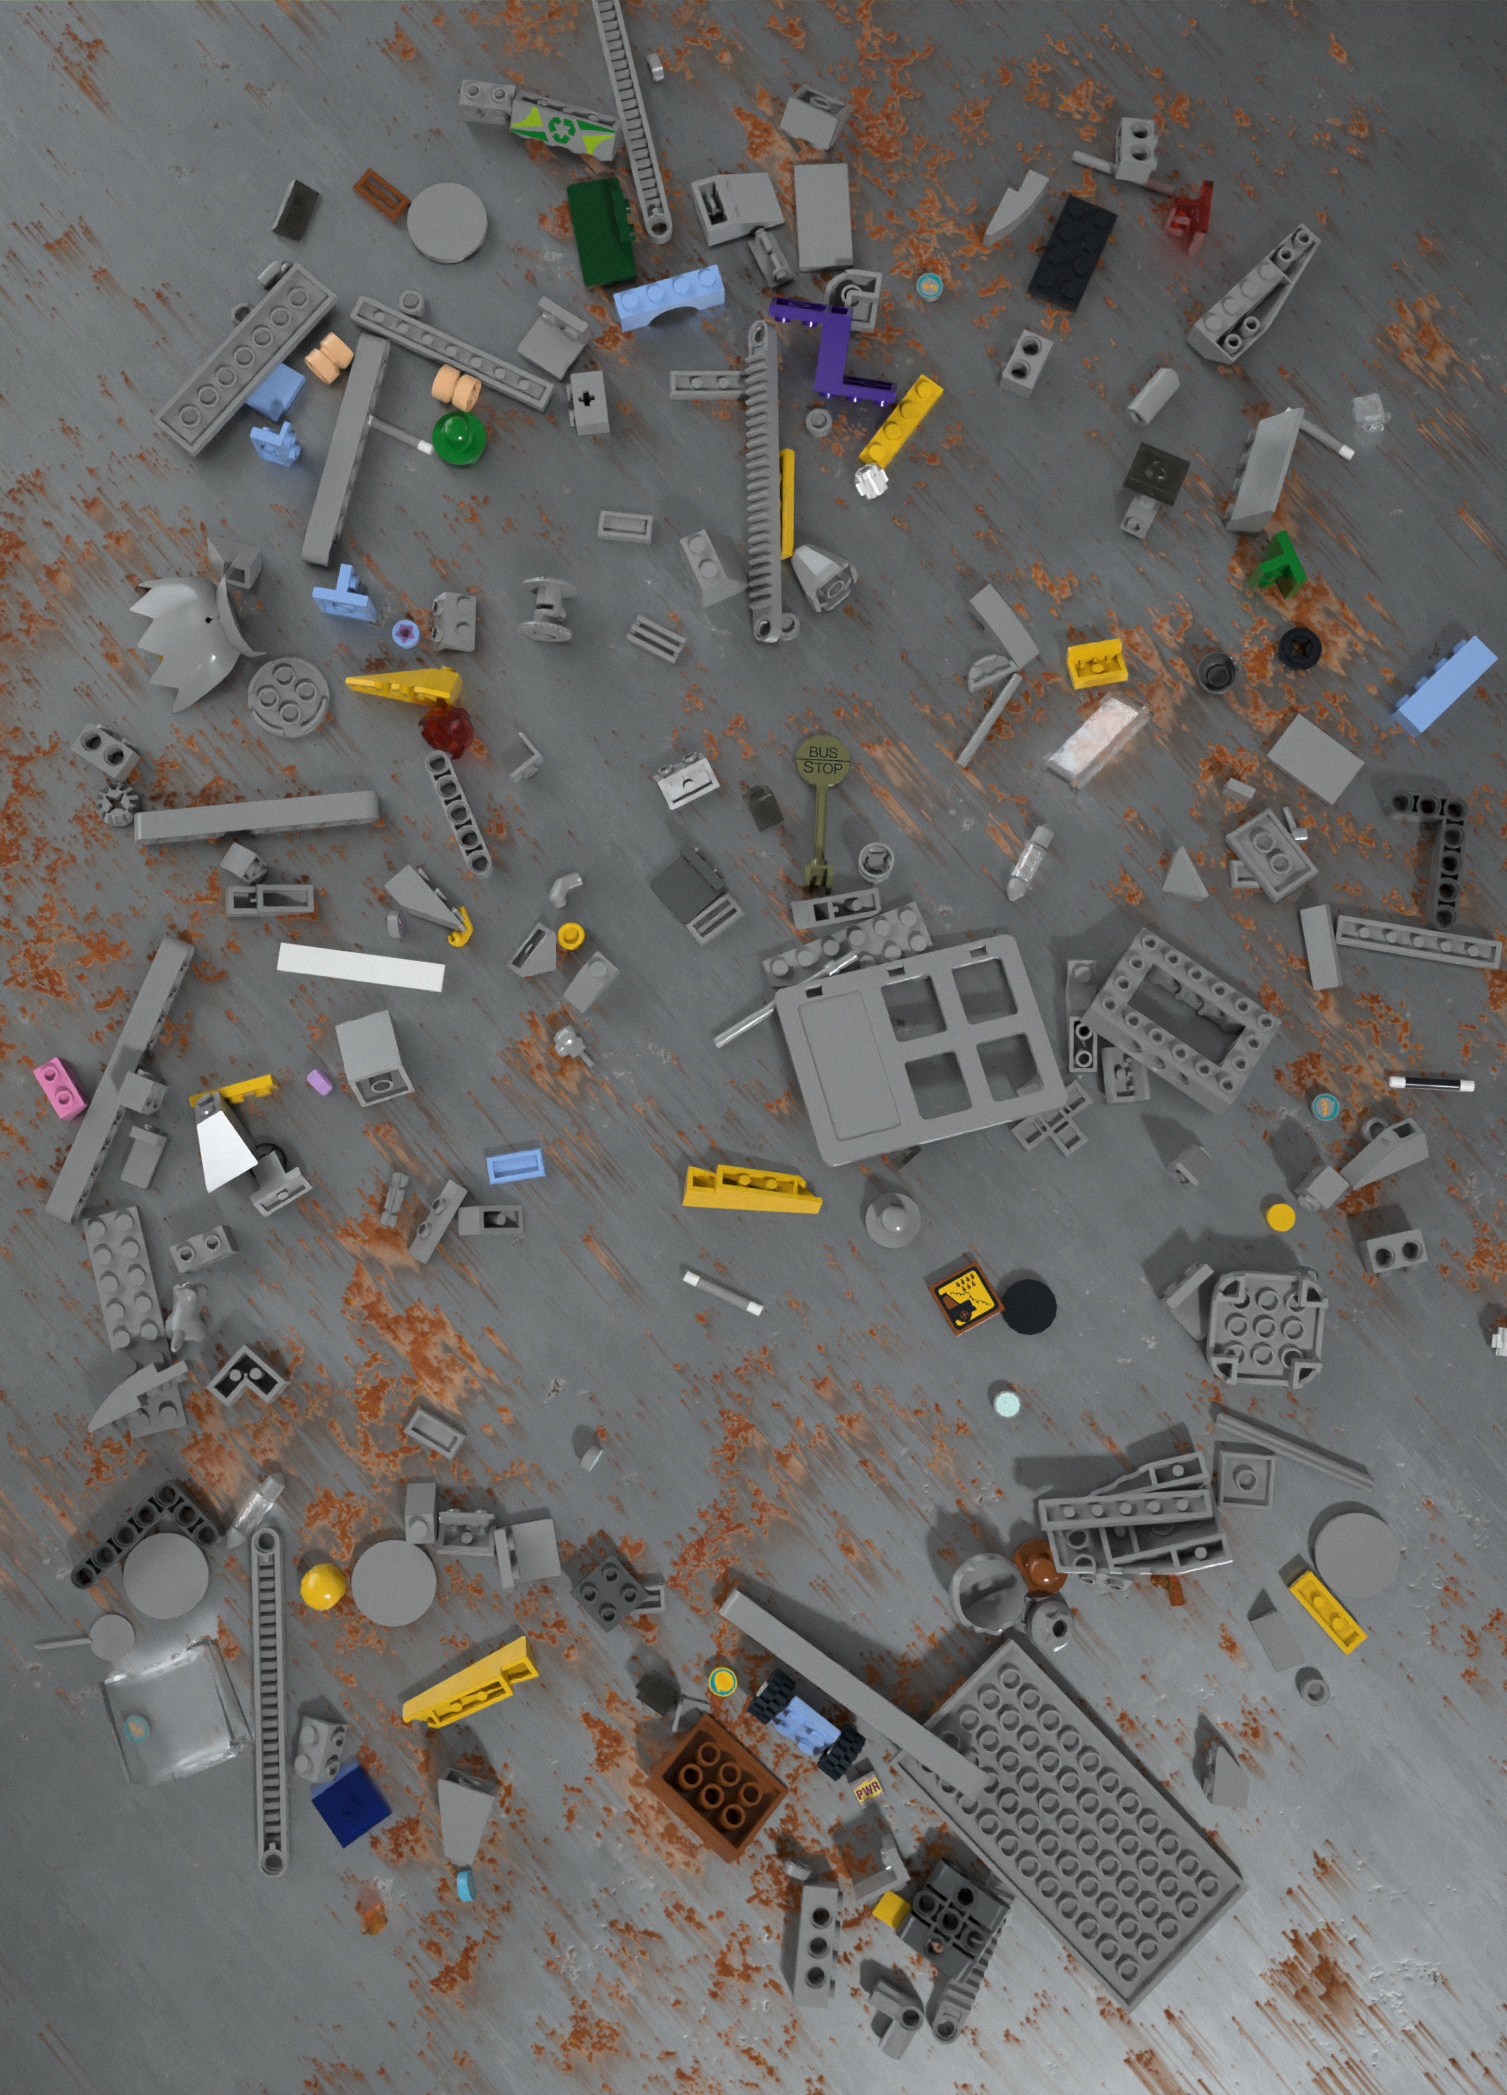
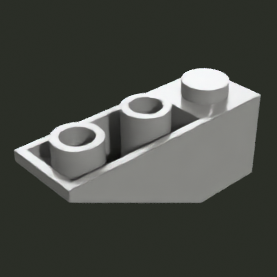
[384,864,467,933]
[1340,1117,1429,1190]

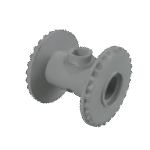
[518,577,578,642]

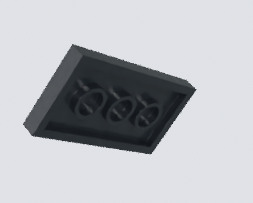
[1026,195,1118,313]

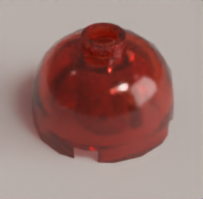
[418,704,474,760]

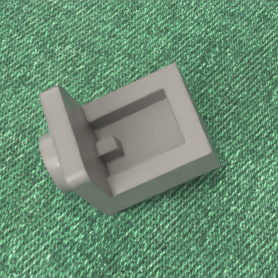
[1120,490,1162,539]

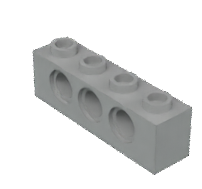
[792,1879,843,2008]

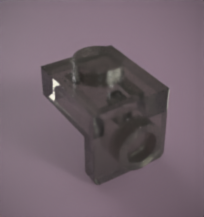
[742,785,784,832]

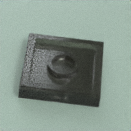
[1123,442,1191,507]

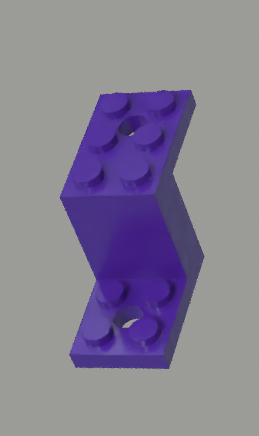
[768,297,897,406]

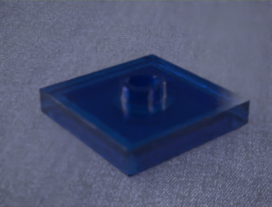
[311,1765,392,1849]

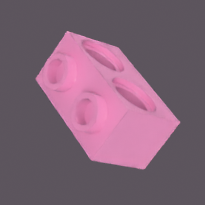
[33,1057,91,1121]

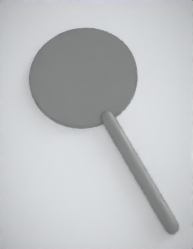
[35,1614,135,1661]

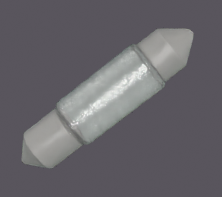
[1006,823,1054,901]
[225,1473,285,1549]

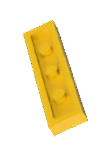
[858,374,944,469]
[779,448,794,560]

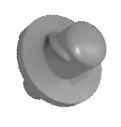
[865,1192,921,1248]

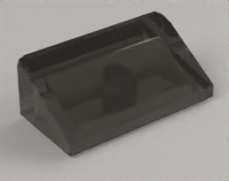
[271,179,320,242]

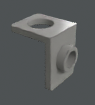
[510,732,543,783]
[668,1696,710,1732]

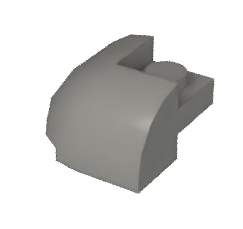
[823,269,883,333]

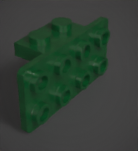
[567,177,637,288]

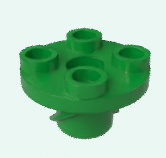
[432,411,487,465]

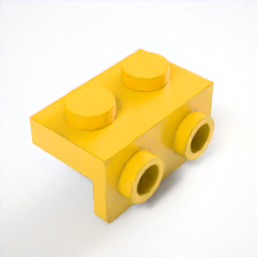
[1066,638,1128,690]

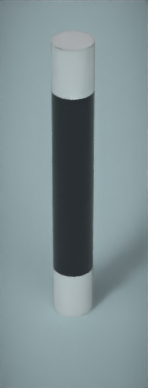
[1389,1076,1475,1092]

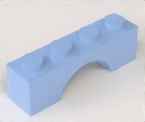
[613,264,725,333]

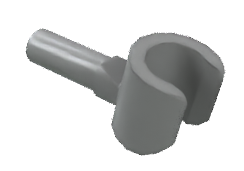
[1282,807,1307,844]

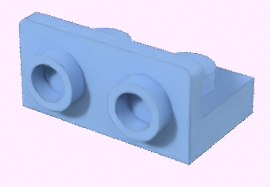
[249,421,301,468]

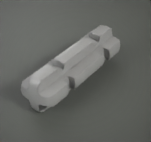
[380,1172,409,1227]

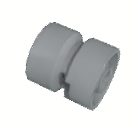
[857,842,895,884]

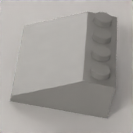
[1224,408,1305,538]

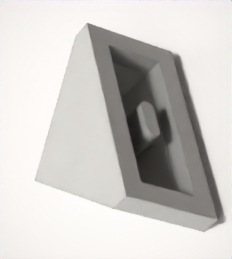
[1162,846,1209,902]
[505,922,556,977]

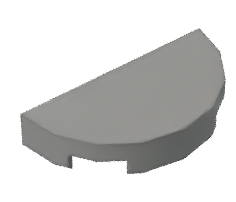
[967,654,1020,694]

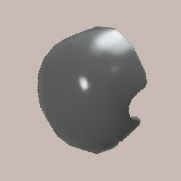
[1196,651,1239,695]

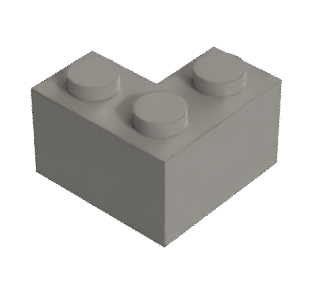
[206,1343,293,1406]

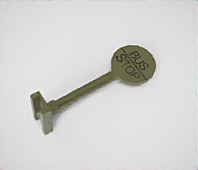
[796,735,851,895]

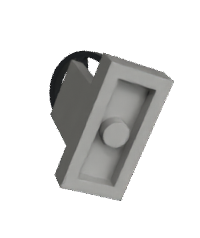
[248,1143,313,1217]

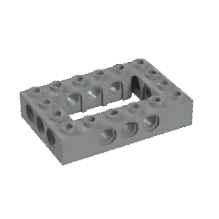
[1080,927,1282,1116]

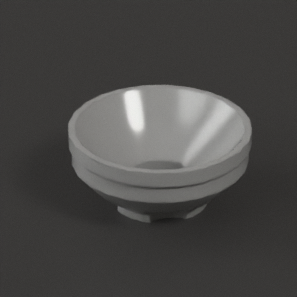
[1026,1598,1075,1652]

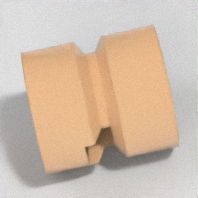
[304,332,355,385]
[432,364,481,413]

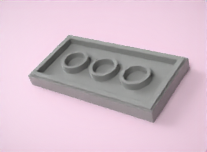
[794,163,853,272]

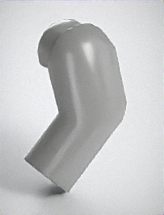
[256,261,293,289]
[549,871,583,908]

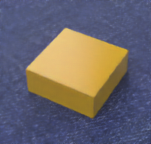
[871,1890,911,1930]

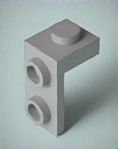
[120,1123,168,1189]

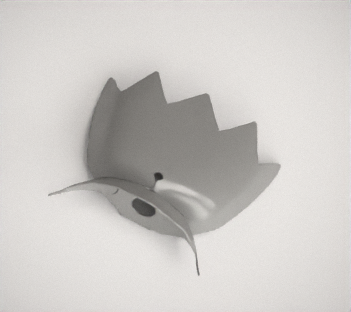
[129,554,266,713]

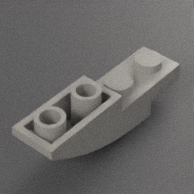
[1065,959,1097,1072]
[87,1359,195,1434]

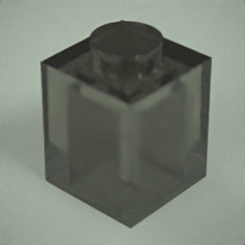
[635,1669,681,1717]

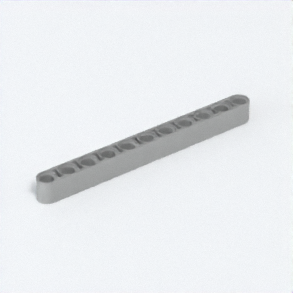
[45,935,195,1225]
[718,1588,992,1802]

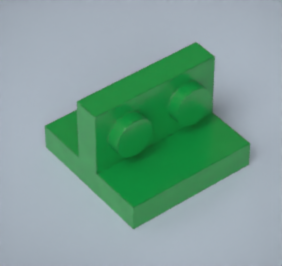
[1247,530,1308,600]

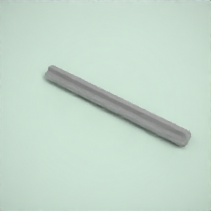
[1215,1412,1375,1491]

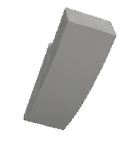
[982,169,1049,247]
[967,584,1040,669]
[225,884,314,917]

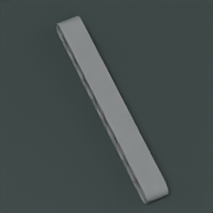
[301,334,390,567]
[133,791,380,844]

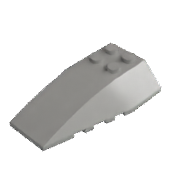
[1047,1451,1233,1575]

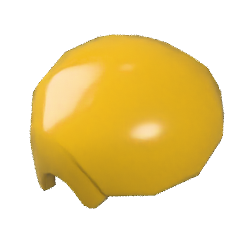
[300,1563,346,1611]

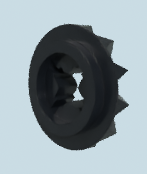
[1277,627,1322,671]

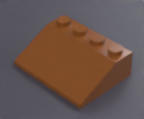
[643,1712,789,1863]

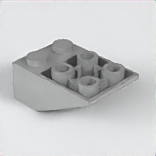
[691,172,785,246]

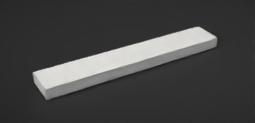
[277,943,446,993]

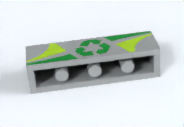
[510,90,623,161]

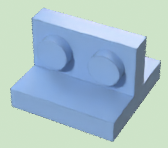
[312,564,377,622]

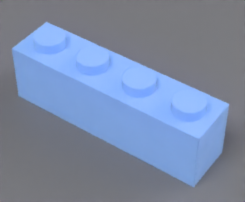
[1391,636,1498,739]

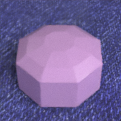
[307,1069,334,1096]

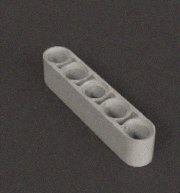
[425,750,494,879]

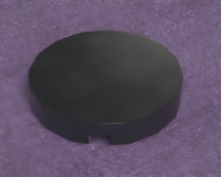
[1001,1279,1057,1335]

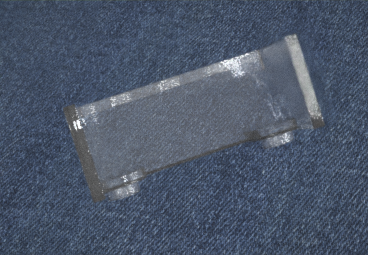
[1036,691,1155,807]

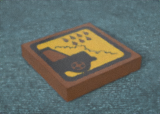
[928,1261,1005,1338]

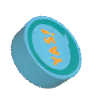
[457,1870,476,1902]

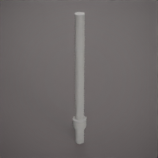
[713,950,858,1048]

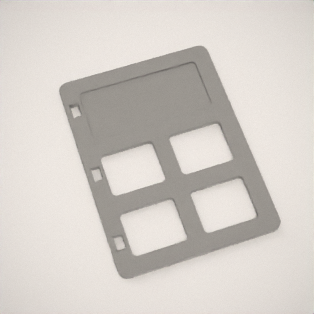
[774,934,1068,1167]

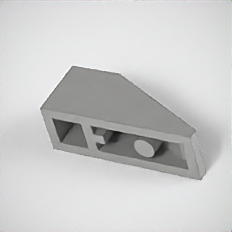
[791,887,882,929]

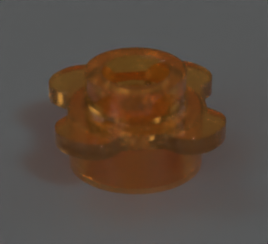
[360,1905,388,1936]

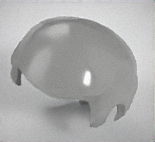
[949,1553,1029,1636]

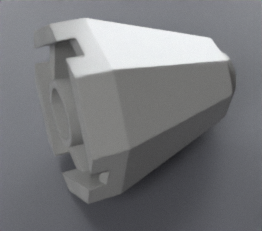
[790,544,858,612]

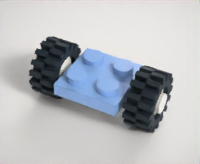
[747,1668,866,1781]

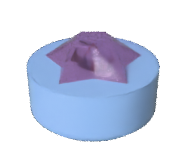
[392,620,420,649]

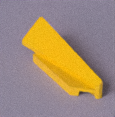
[682,1164,822,1214]
[403,1636,539,1729]

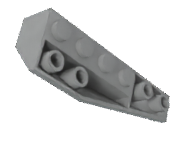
[1186,223,1321,364]

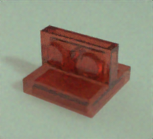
[1162,180,1214,257]

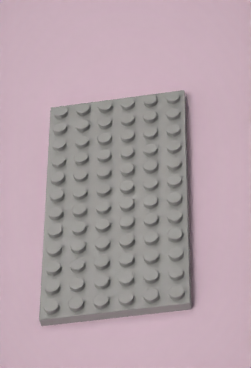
[888,1637,1250,2014]

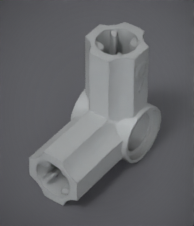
[868,1978,924,2061]

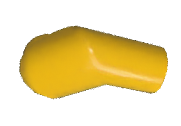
[448,906,473,947]

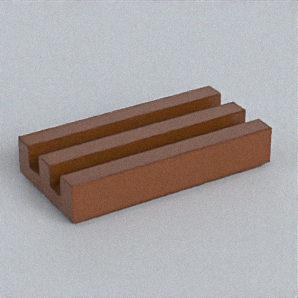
[352,168,411,224]

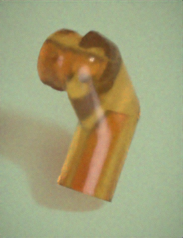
[1150,1574,1185,1607]

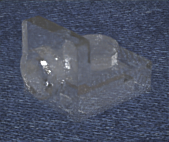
[1350,393,1391,434]

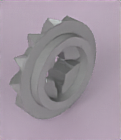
[95,782,140,827]

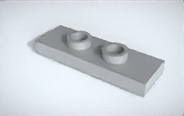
[408,1179,468,1263]

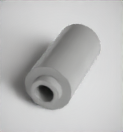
[1125,368,1180,428]

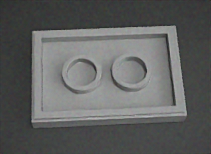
[1265,714,1365,807]
[1224,807,1319,903]

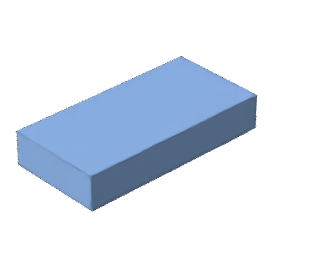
[486,1148,546,1185]

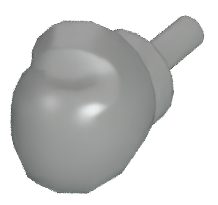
[553,1025,595,1067]

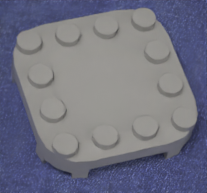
[1206,1270,1328,1389]

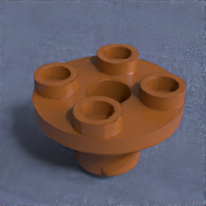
[1012,1539,1068,1598]

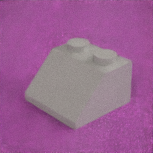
[779,84,853,150]

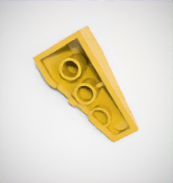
[345,667,463,712]

